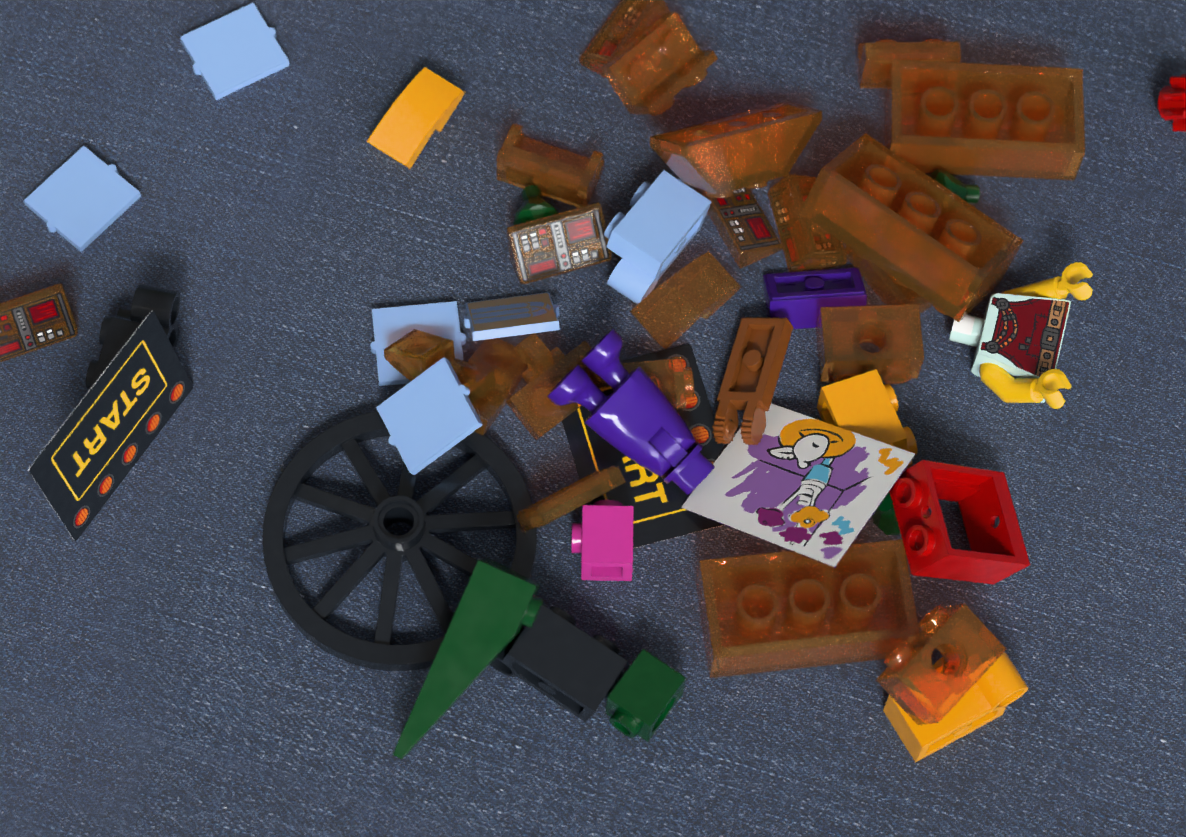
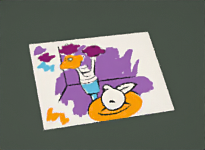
[681,403,916,567]

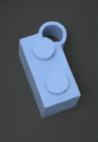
[604,170,712,306]

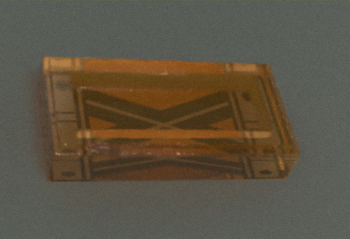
[516,465,626,531]

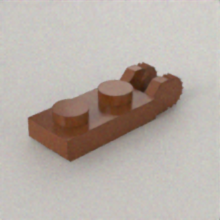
[712,317,793,445]

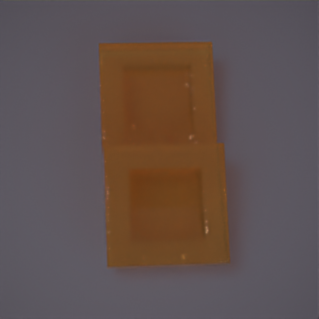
[630,251,742,350]
[384,329,496,404]
[460,338,533,436]

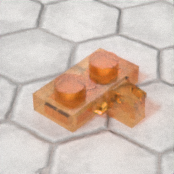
[506,333,608,441]

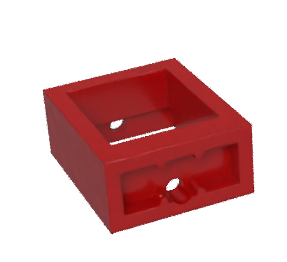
[889,460,1030,585]

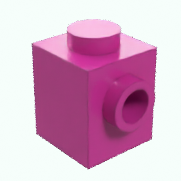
[572,500,634,581]

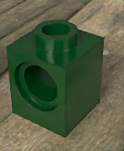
[606,649,686,742]

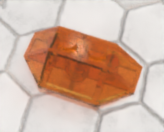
[650,101,822,198]

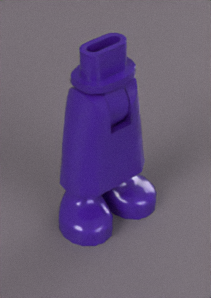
[547,328,715,495]

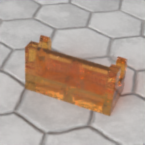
[497,123,605,210]

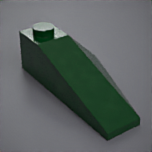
[392,558,544,759]

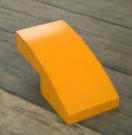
[367,67,465,169]

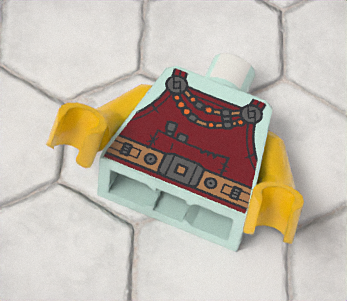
[949,262,1093,409]

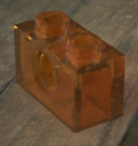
[816,304,924,384]
[876,603,1006,725]

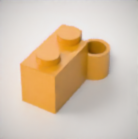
[817,369,918,471]
[883,650,1028,762]

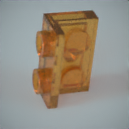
[600,12,718,116]
[857,39,961,88]

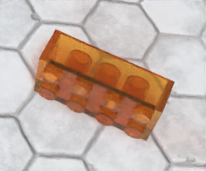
[885,59,1085,180]
[800,133,1024,322]
[696,539,920,678]

